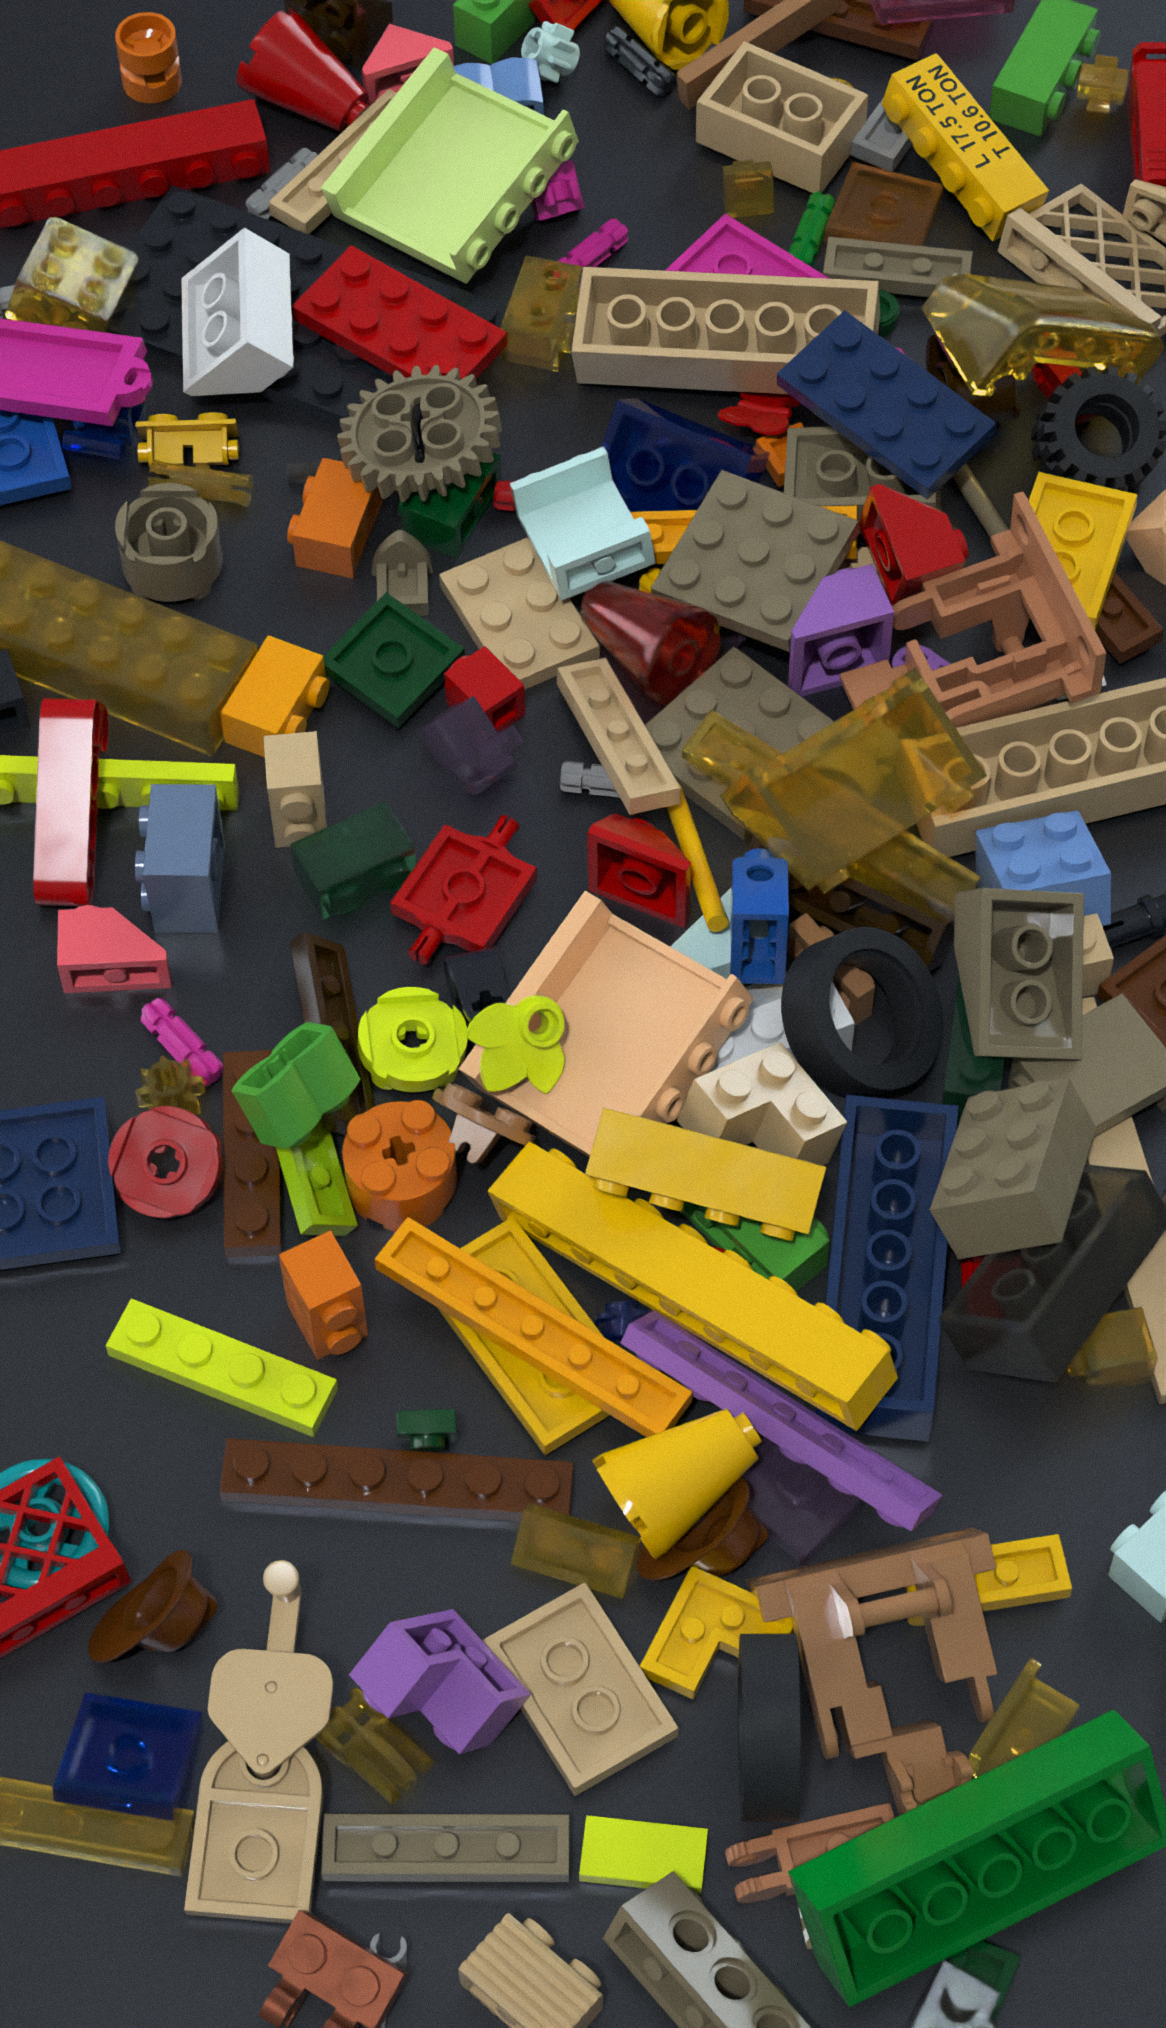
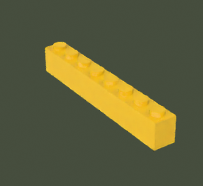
[488,1141,898,1431]

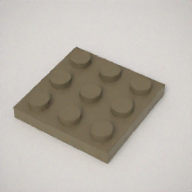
[650,470,860,652]
[645,647,842,841]

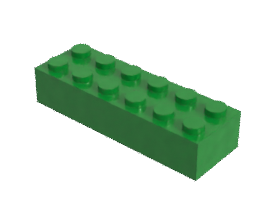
[788,1709,1166,2008]

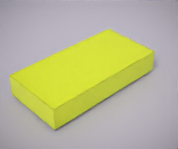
[579,1815,708,1895]

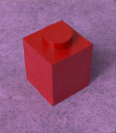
[444,646,525,742]

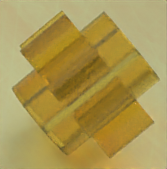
[1076,54,1129,114]
[135,1056,205,1115]

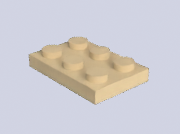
[439,537,600,690]
[482,1582,679,1796]

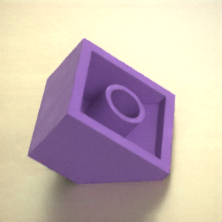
[788,564,894,697]

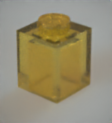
[1064,1307,1158,1395]

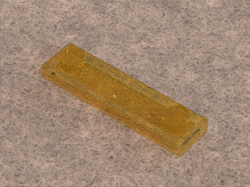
[0,1777,196,1877]

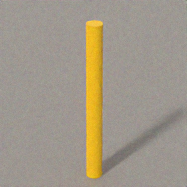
[667,784,728,932]

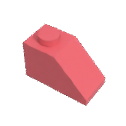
[57,905,172,993]

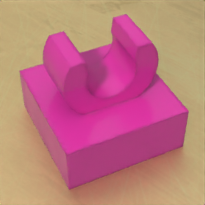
[531,160,585,221]

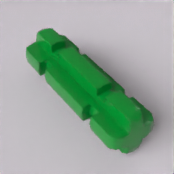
[788,191,835,267]

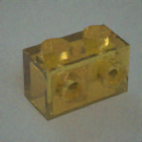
[500,255,582,371]

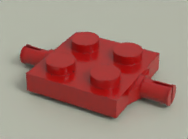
[390,815,537,965]

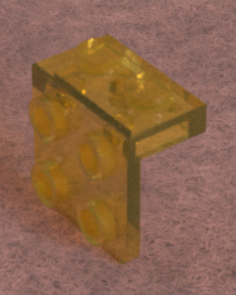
[5,217,138,333]

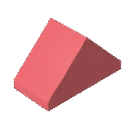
[362,24,454,106]

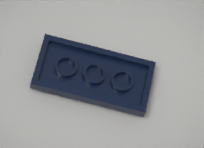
[777,310,996,500]

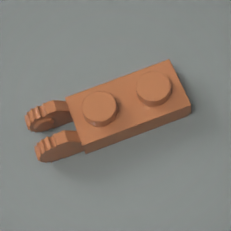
[725,1803,894,1904]

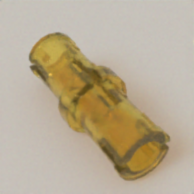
[148,460,253,507]

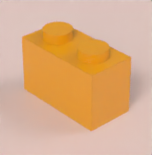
[220,635,330,758]

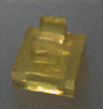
[722,159,774,218]

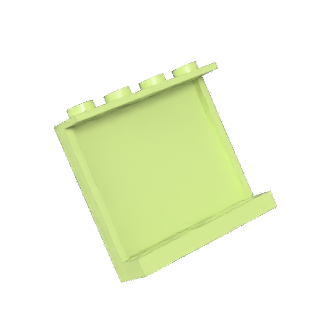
[321,47,579,284]

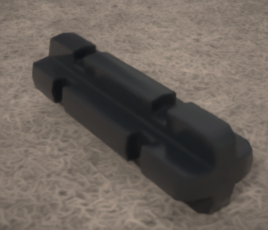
[603,26,676,97]

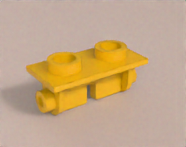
[136,412,240,467]

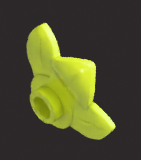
[466,995,565,1094]

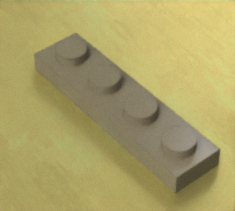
[321,1814,570,1882]

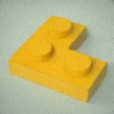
[640,1565,794,1700]

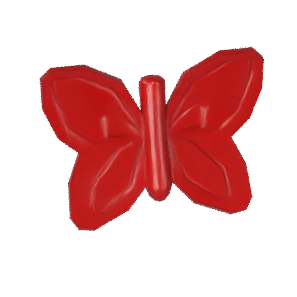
[717,392,801,435]

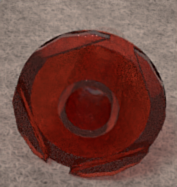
[581,581,721,704]

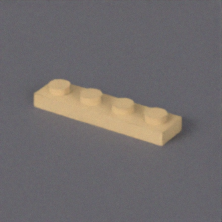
[268,89,396,234]
[556,658,681,815]

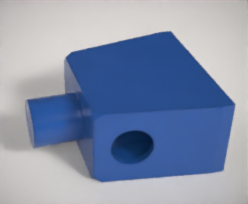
[730,848,789,984]

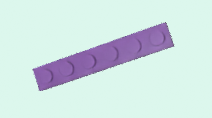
[620,1310,943,1531]

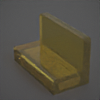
[968,1658,1080,1779]

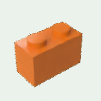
[287,458,383,579]
[279,1230,368,1360]

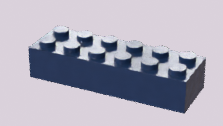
[815,1095,958,1442]

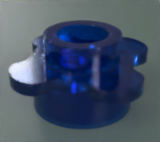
[594,1301,652,1341]

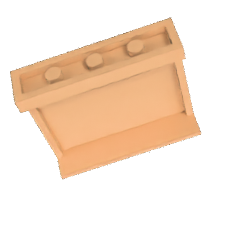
[459,891,754,1157]

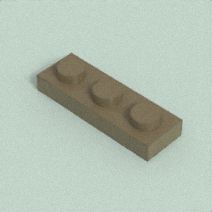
[823,237,973,301]

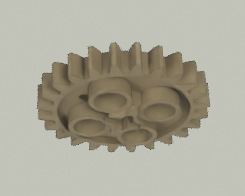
[337,365,503,502]

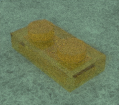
[511,1503,641,1599]

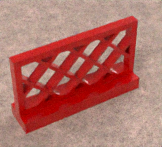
[0,1456,132,1659]

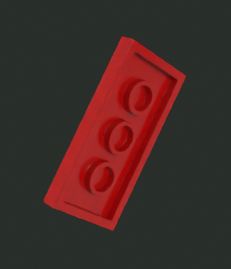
[291,245,508,380]

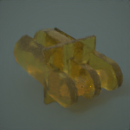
[316,1687,434,1806]

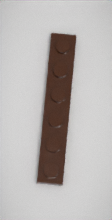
[219,1438,574,1525]

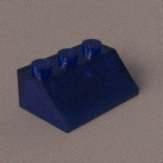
[601,398,770,512]

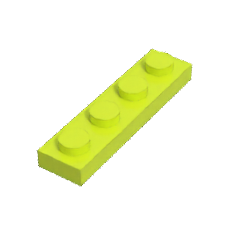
[105,1298,338,1437]

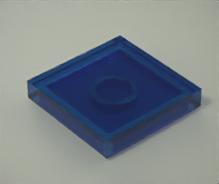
[53,1693,202,1821]

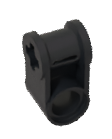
[443,946,510,1048]

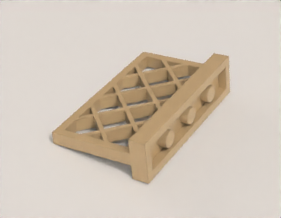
[997,184,1166,361]

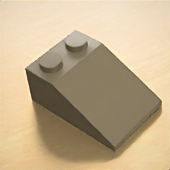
[784,427,942,535]
[954,888,1084,1060]

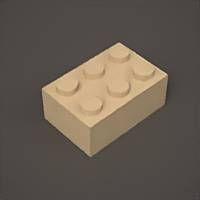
[696,41,868,193]

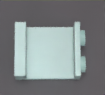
[510,447,655,601]

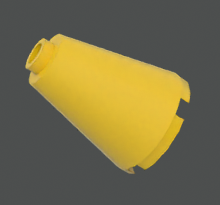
[608,0,729,70]
[592,1408,762,1561]

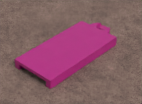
[0,318,154,426]

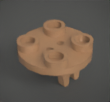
[431,1082,536,1163]

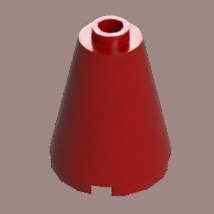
[236,8,370,132]

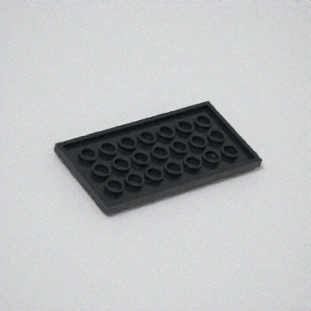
[79,185,515,459]

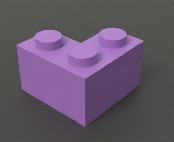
[349,1609,531,1754]

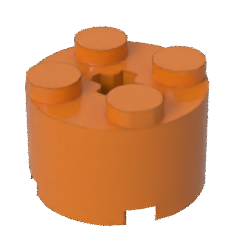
[342,1100,458,1232]

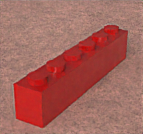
[0,99,270,228]

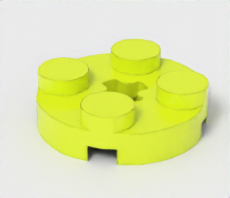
[357,987,468,1092]

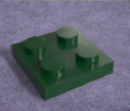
[324,592,465,728]

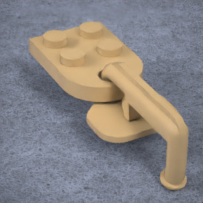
[184,1560,333,1924]

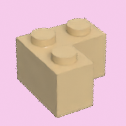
[677,1042,847,1165]

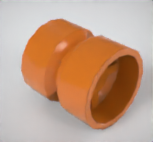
[115,12,182,104]

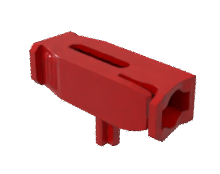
[1127,42,1166,187]

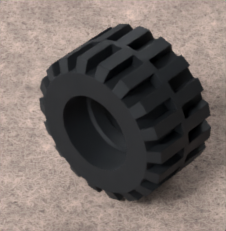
[1030,366,1166,493]

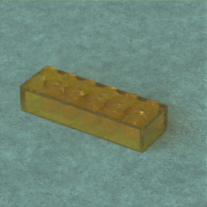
[0,541,258,757]

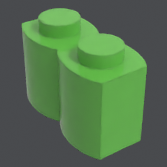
[232,1022,360,1149]

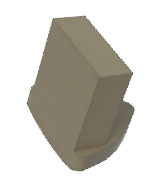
[371,530,433,616]

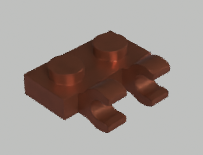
[258,1910,410,2028]

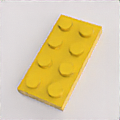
[438,1217,610,1455]

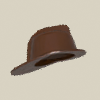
[637,1477,769,1581]
[88,1550,218,1663]

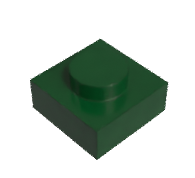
[397,1409,457,1452]
[939,1941,1021,2020]

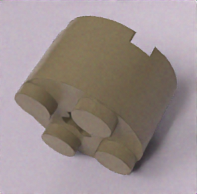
[115,483,223,602]

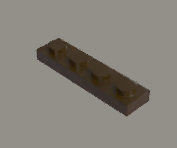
[290,932,374,1135]

